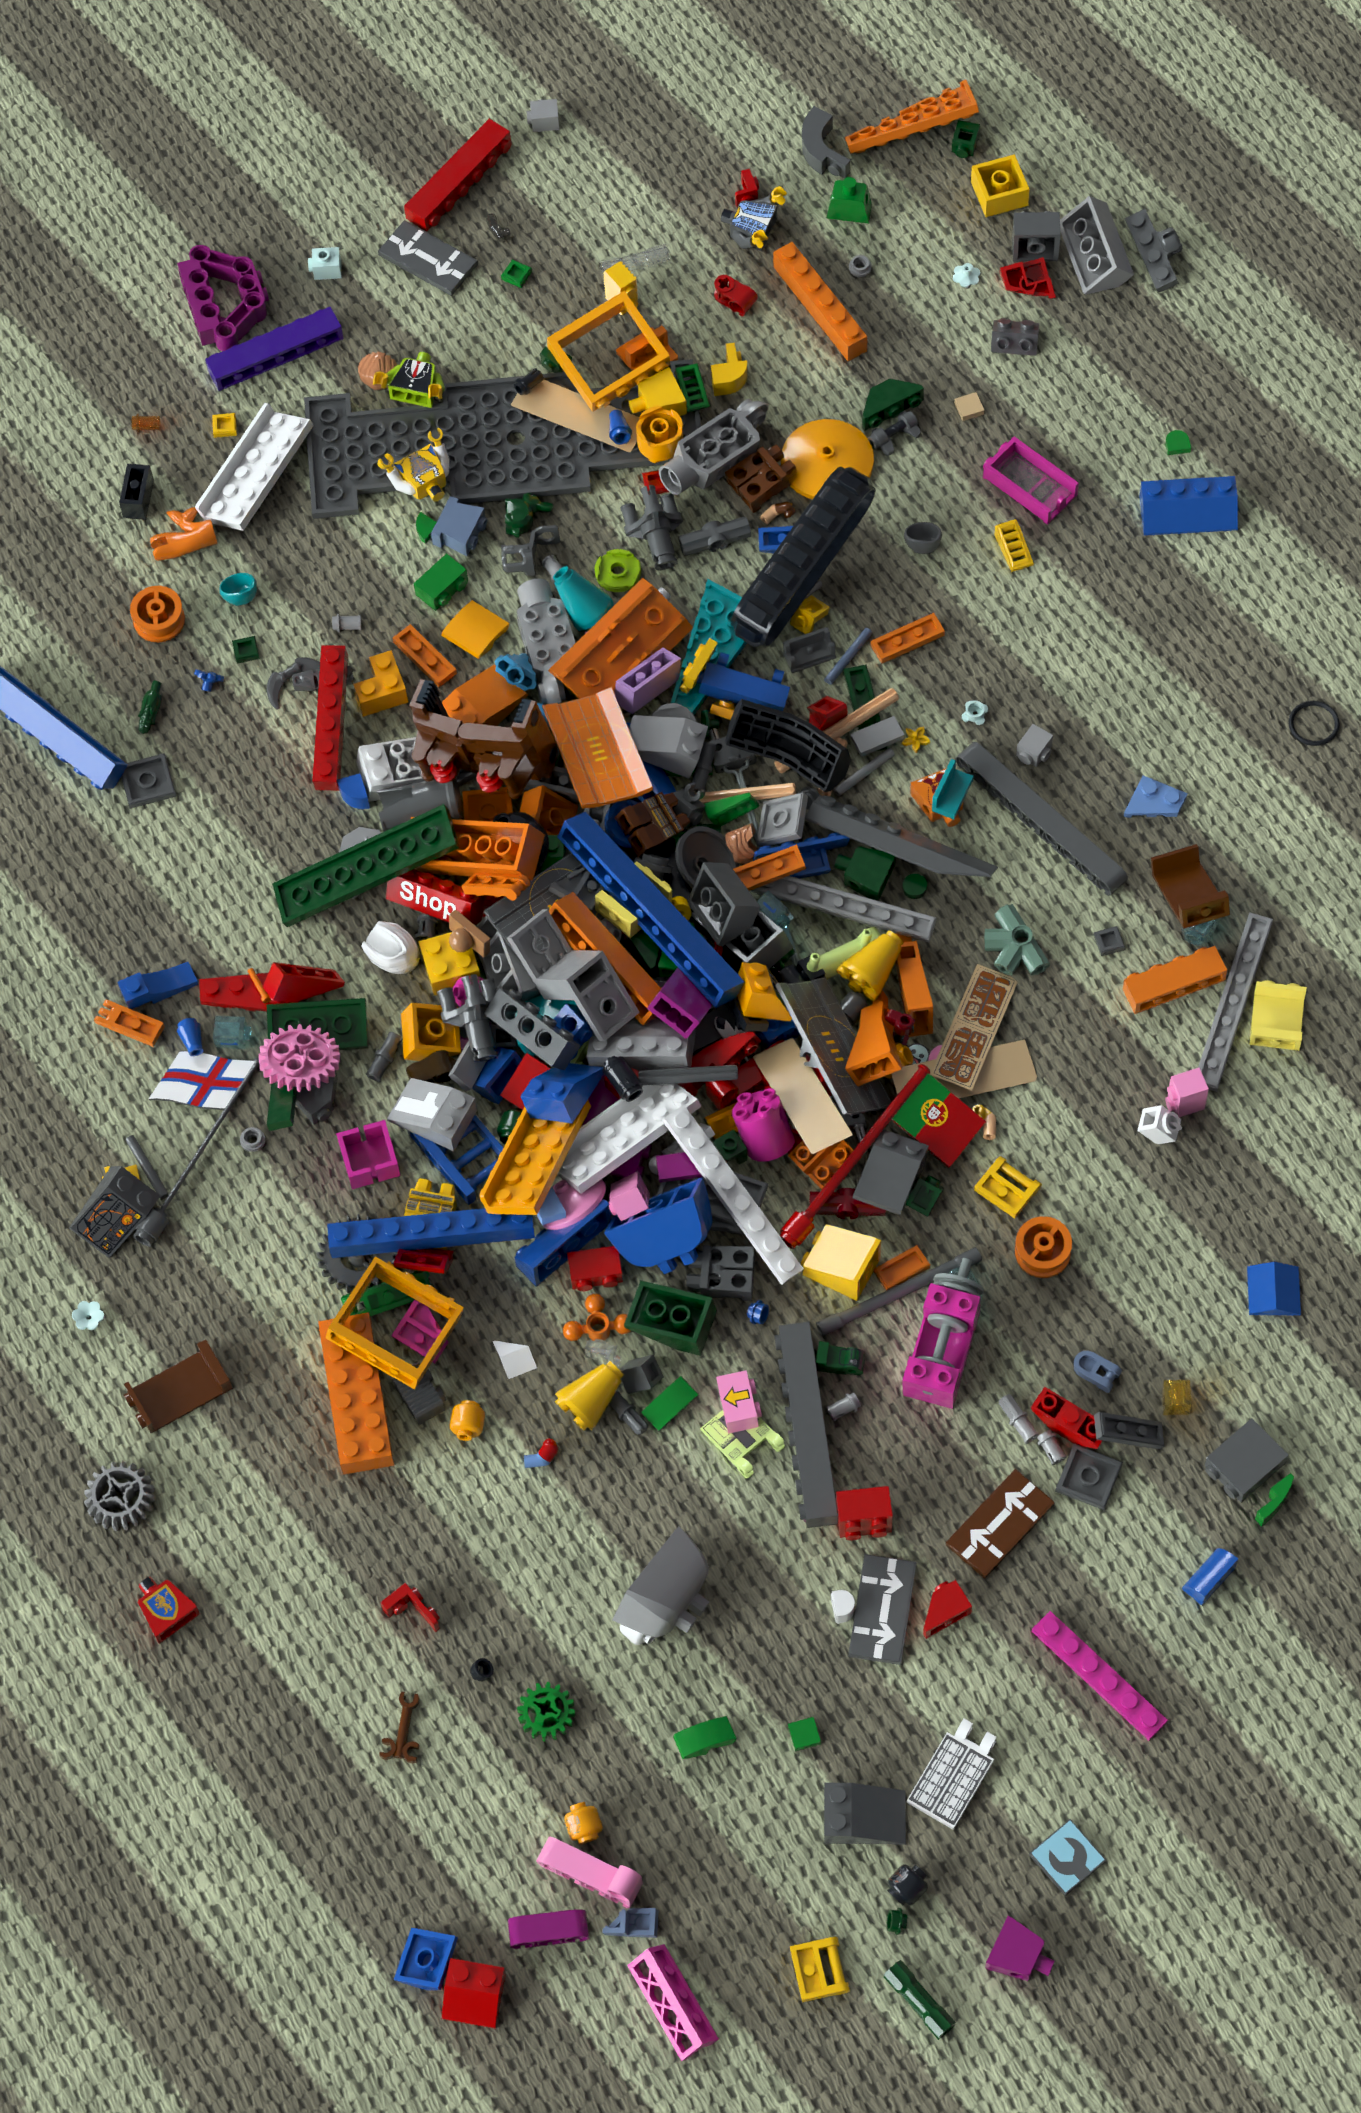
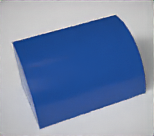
[472,1047,522,1104]
[1182,1548,1238,1606]

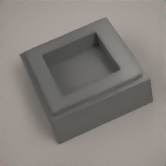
[1093,926,1125,956]

